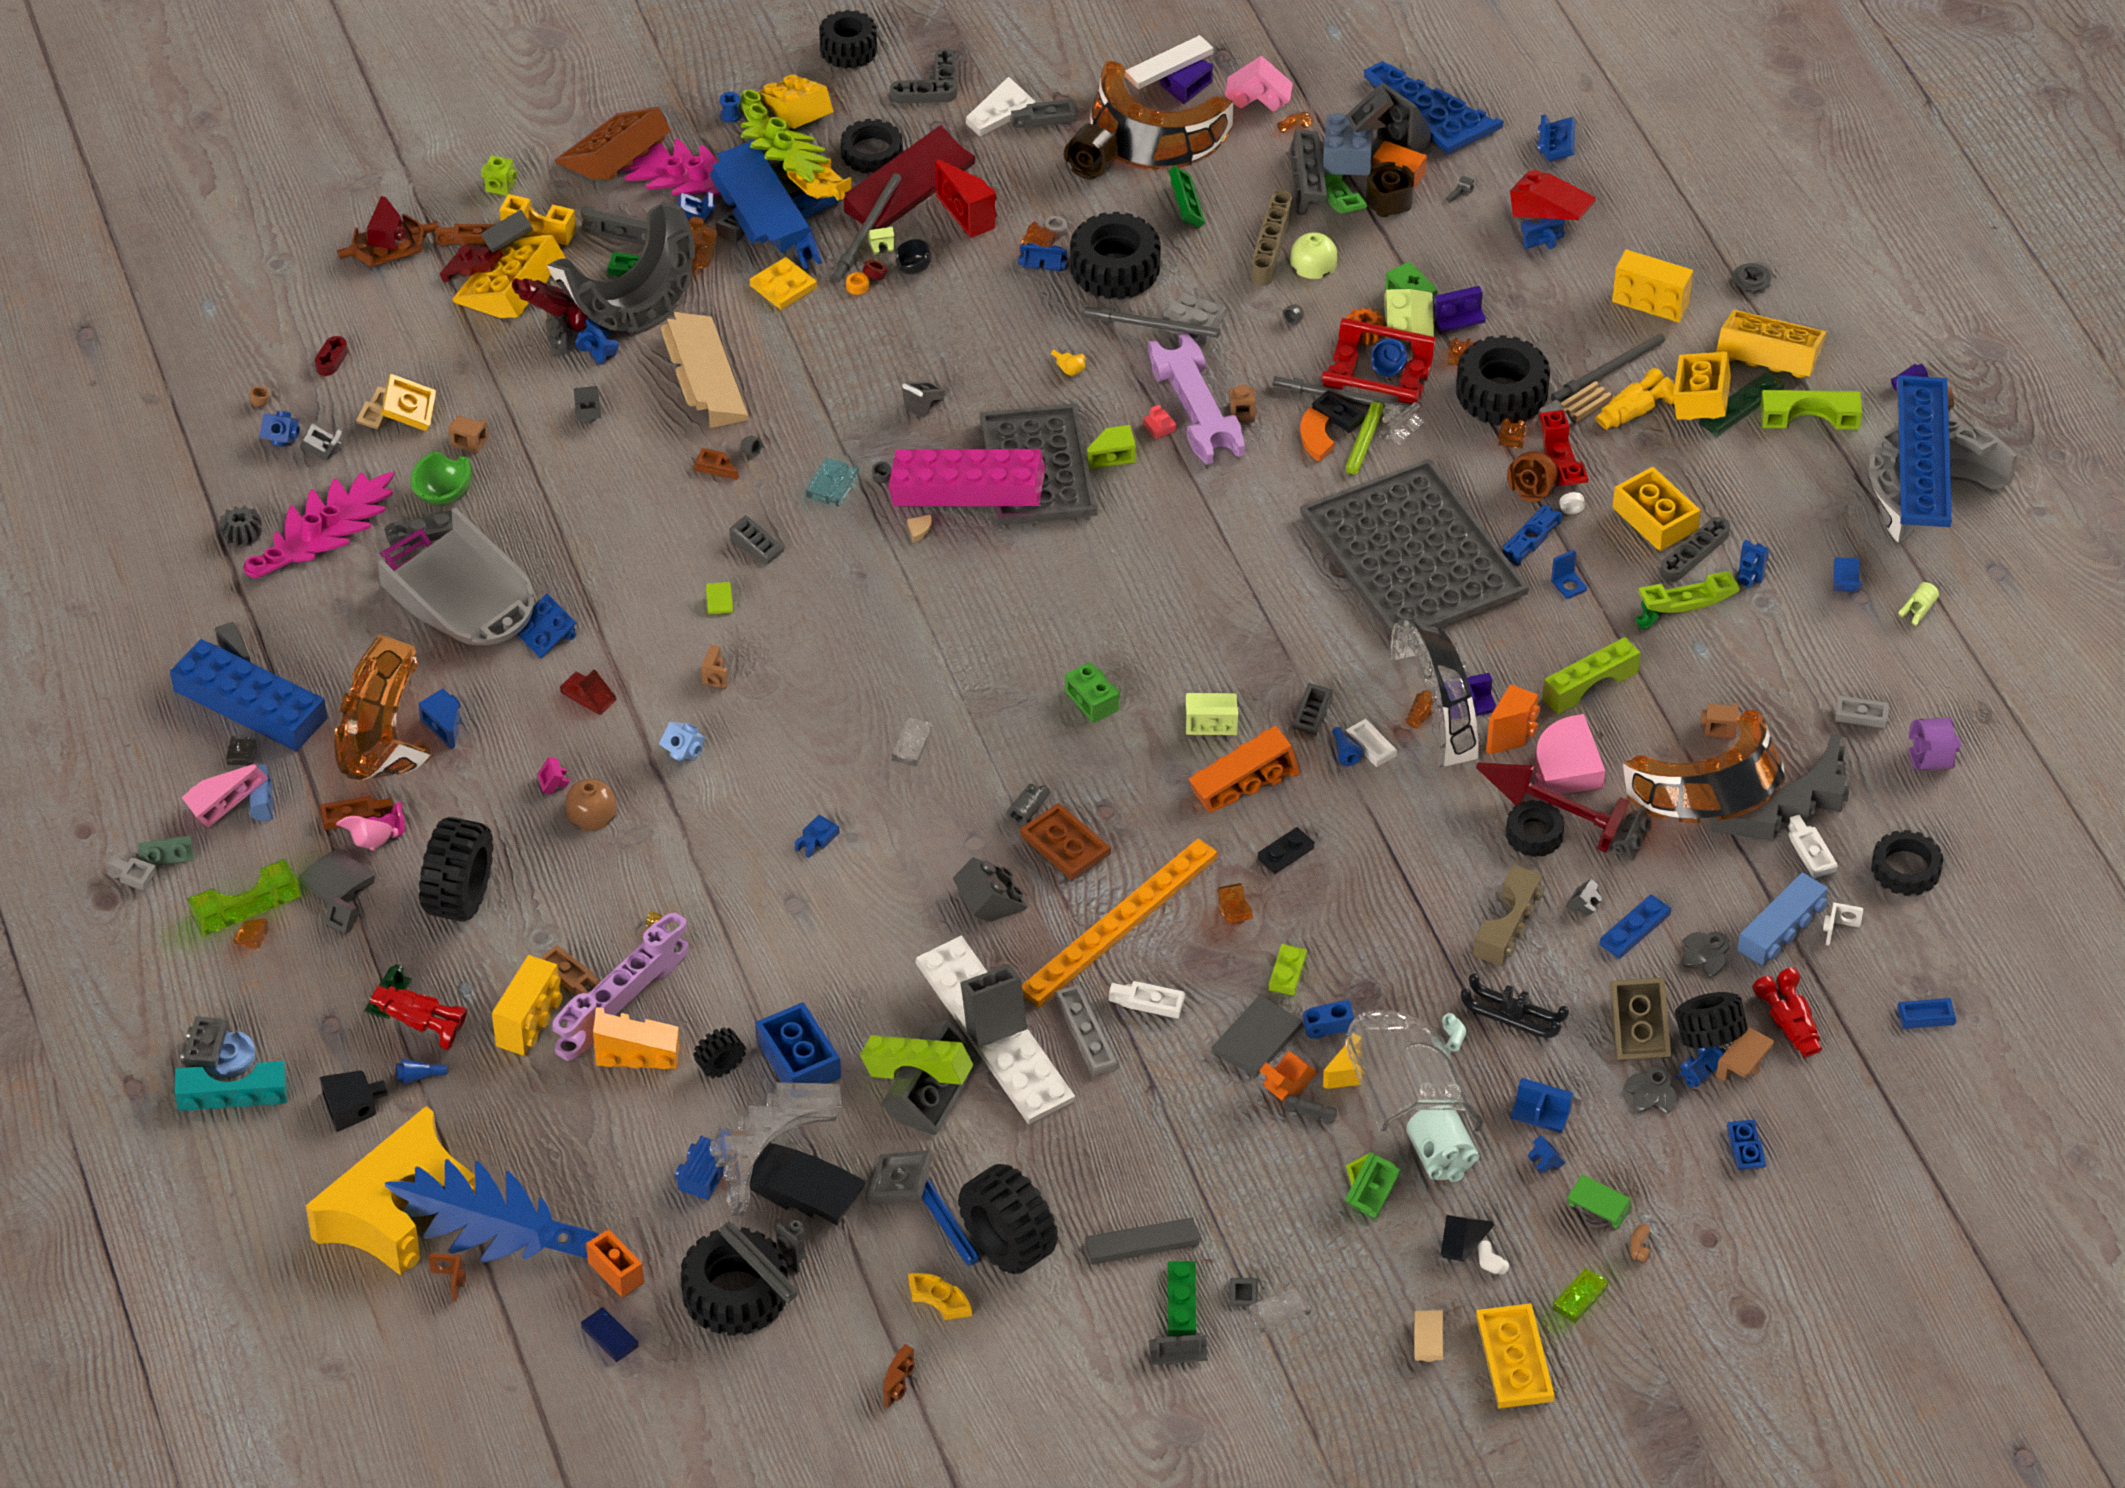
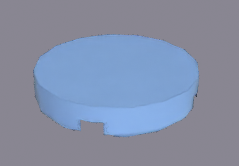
[205,1030,255,1078]

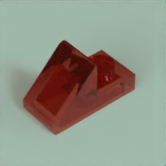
[560,670,616,715]

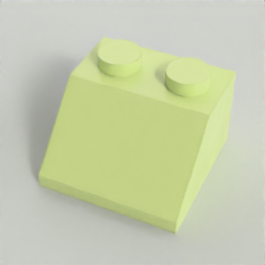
[1384,289,1434,342]

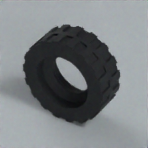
[1506,800,1565,857]

